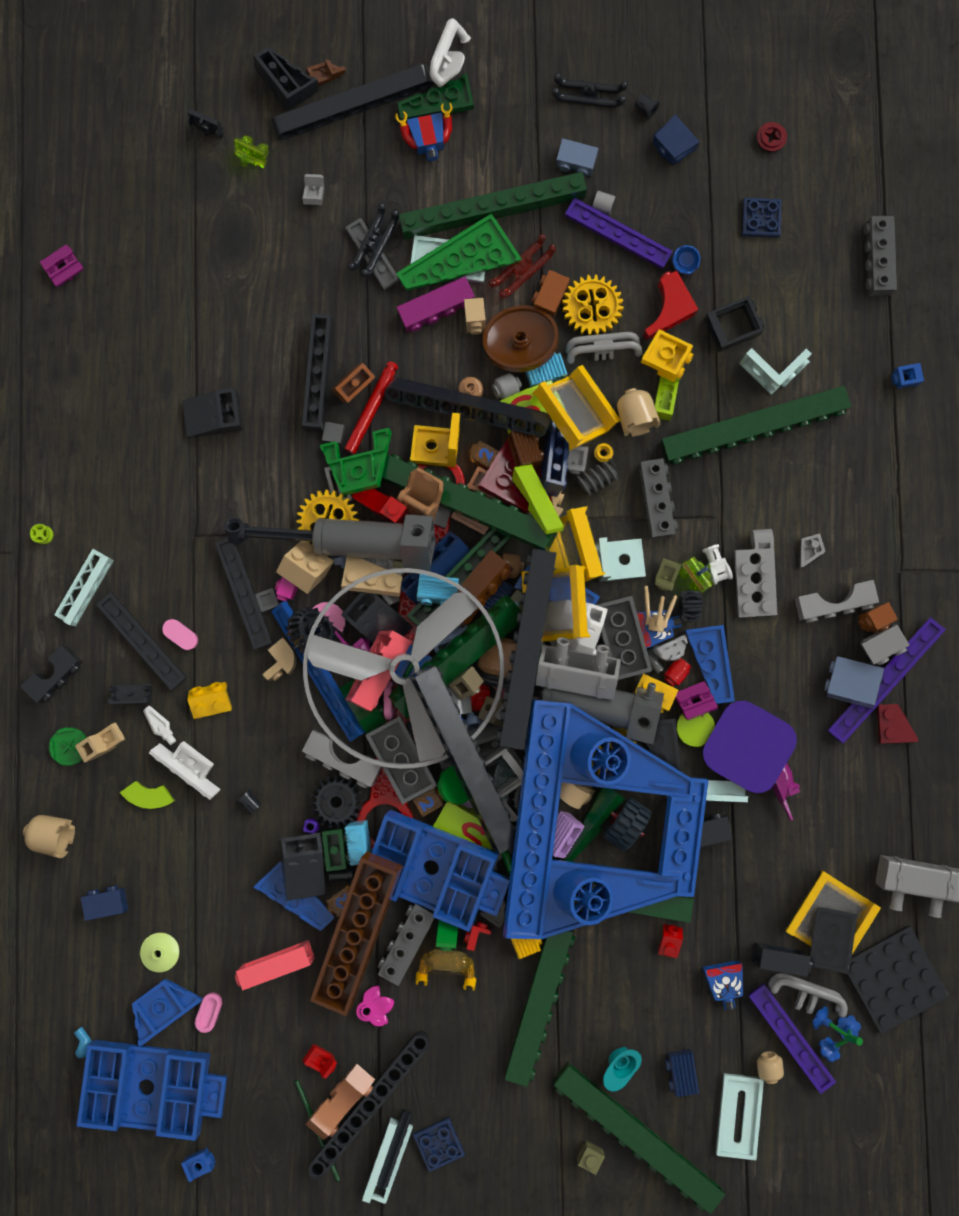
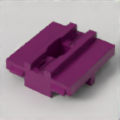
[40,245,84,287]
[675,681,718,721]

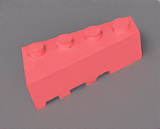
[345,631,412,711]

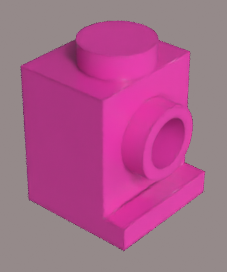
[275,574,298,601]

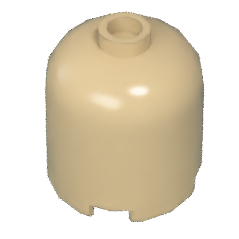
[617,388,661,437]
[23,815,75,858]

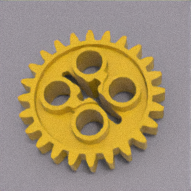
[562,275,624,336]
[296,490,359,546]

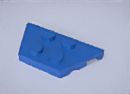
[132,979,203,1047]

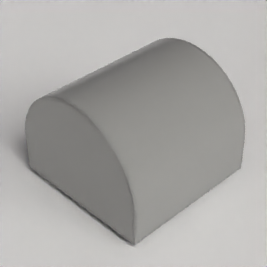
[592,191,616,216]

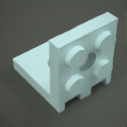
[739,348,811,395]
[595,537,646,582]

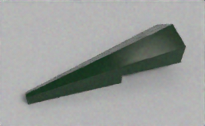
[561,787,625,862]

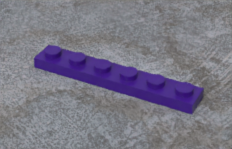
[565,198,673,270]
[748,983,836,1094]

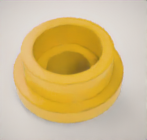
[594,443,613,462]

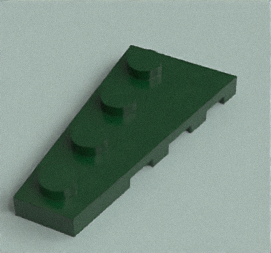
[397,73,474,122]

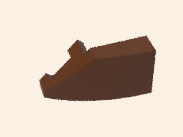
[306,59,346,86]

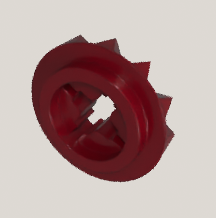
[756,122,787,153]

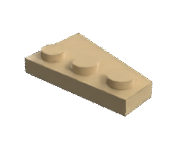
[341,557,402,597]

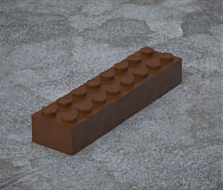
[310,851,403,1016]

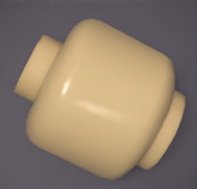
[757,1052,784,1084]

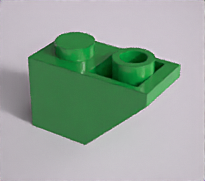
[436,920,458,951]

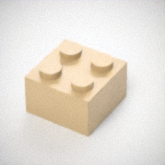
[276,541,334,594]

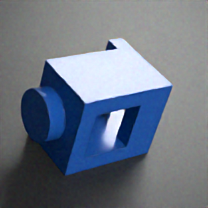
[891,363,924,389]
[181,1148,215,1182]

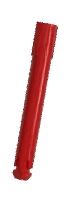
[344,361,398,455]

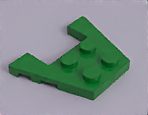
[320,428,392,496]

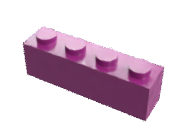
[397,276,475,332]

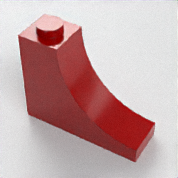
[643,270,699,341]
[351,489,409,523]

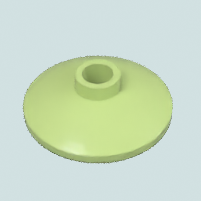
[140,933,179,972]

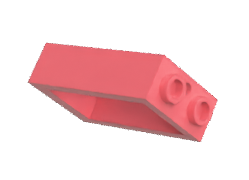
[235,940,315,991]

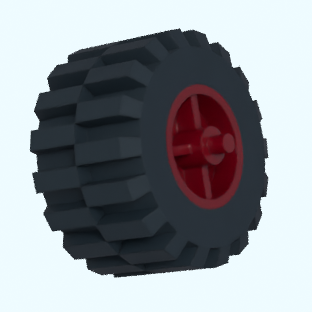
[604,797,651,851]

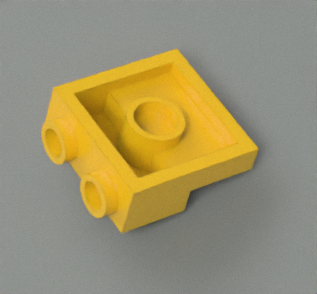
[641,330,694,382]

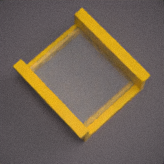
[532,365,620,451]
[549,506,605,582]
[522,565,591,642]
[785,870,881,954]

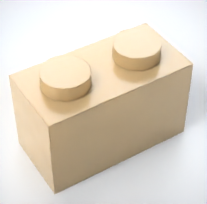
[464,298,486,335]

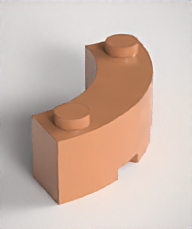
[306,1064,375,1140]

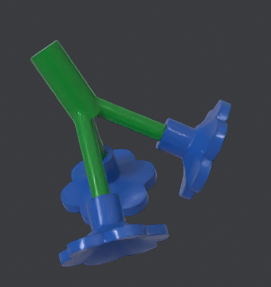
[812,1006,863,1062]

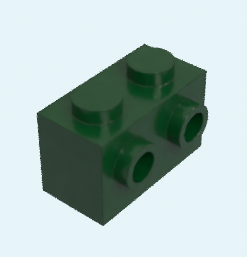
[320,828,350,871]

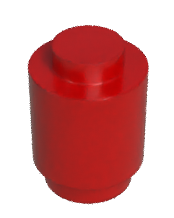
[663,658,691,687]

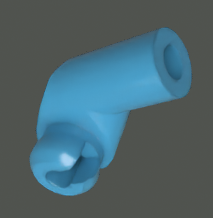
[74,1027,92,1058]

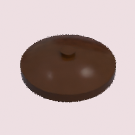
[483,305,559,372]

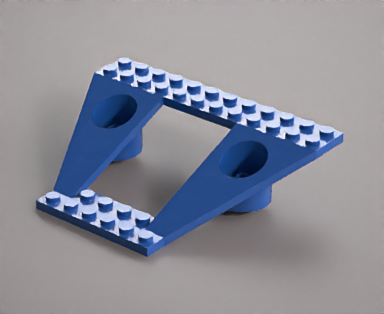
[503,699,709,939]

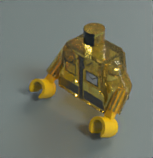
[416,949,476,991]

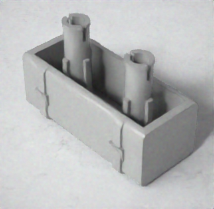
[535,637,621,700]
[876,855,959,918]

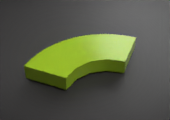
[120,781,175,809]

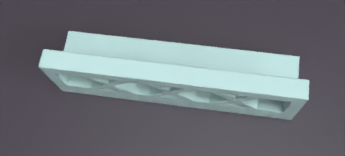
[54,549,114,627]
[666,780,748,802]
[362,1118,413,1204]

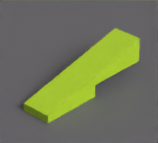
[654,376,680,421]
[512,464,564,534]

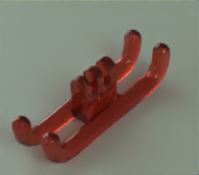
[489,234,556,299]

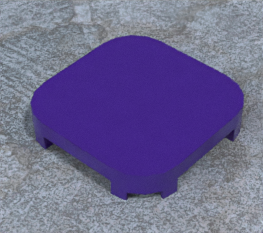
[703,701,797,794]

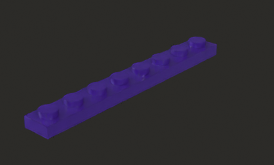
[828,617,946,744]

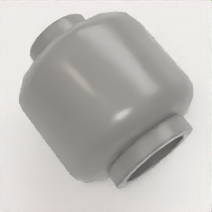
[492,373,522,400]

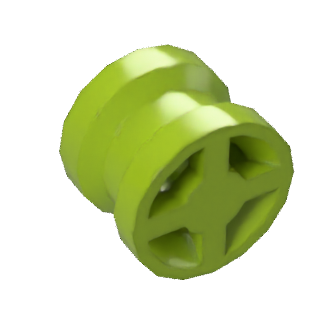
[30,524,54,545]

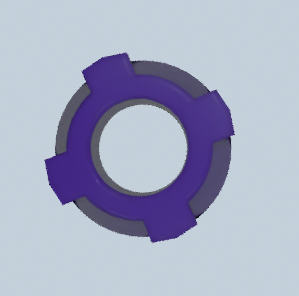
[303,818,320,834]

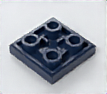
[742,198,782,238]
[413,1117,465,1172]

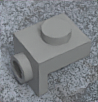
[303,174,325,205]
[567,446,589,474]

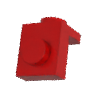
[471,684,490,711]
[464,921,492,951]
[658,924,683,958]
[302,1044,337,1079]

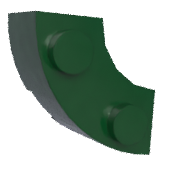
[340,679,386,734]

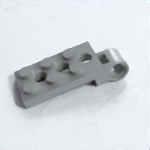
[734,529,777,617]

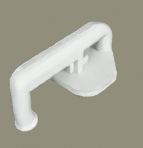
[430,18,471,87]

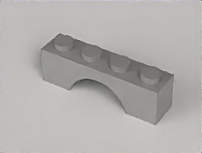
[794,580,879,623]
[302,730,382,788]

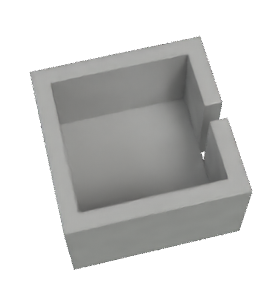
[859,623,909,665]

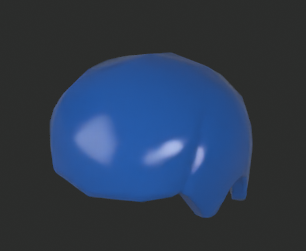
[672,245,701,275]

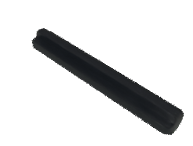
[377,1109,412,1189]

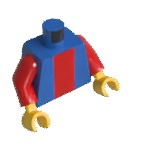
[395,103,452,161]

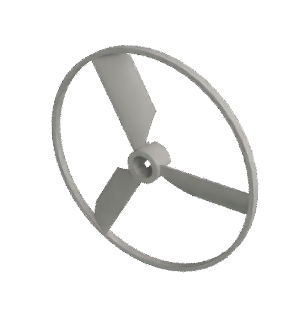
[303,568,504,769]

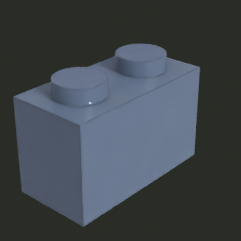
[556,138,599,176]

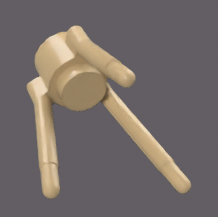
[644,586,677,632]

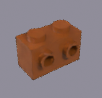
[858,602,898,634]

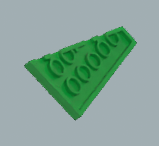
[396,213,522,291]

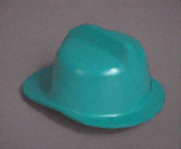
[603,1046,642,1092]

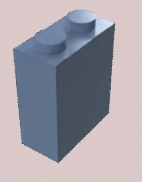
[824,656,884,709]

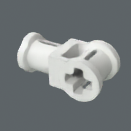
[703,544,733,585]

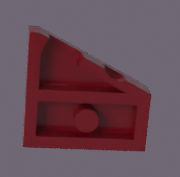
[877,704,918,744]

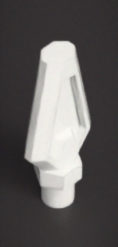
[143,706,176,745]

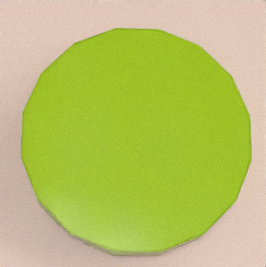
[676,713,715,747]

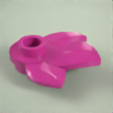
[356,986,394,1026]

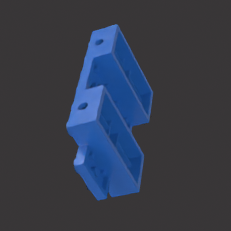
[372,810,510,932]
[77,1040,227,1141]

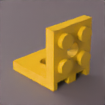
[410,413,460,468]

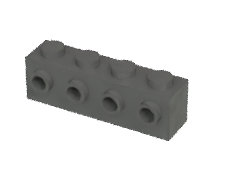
[864,216,897,296]
[639,459,678,539]
[377,903,434,986]

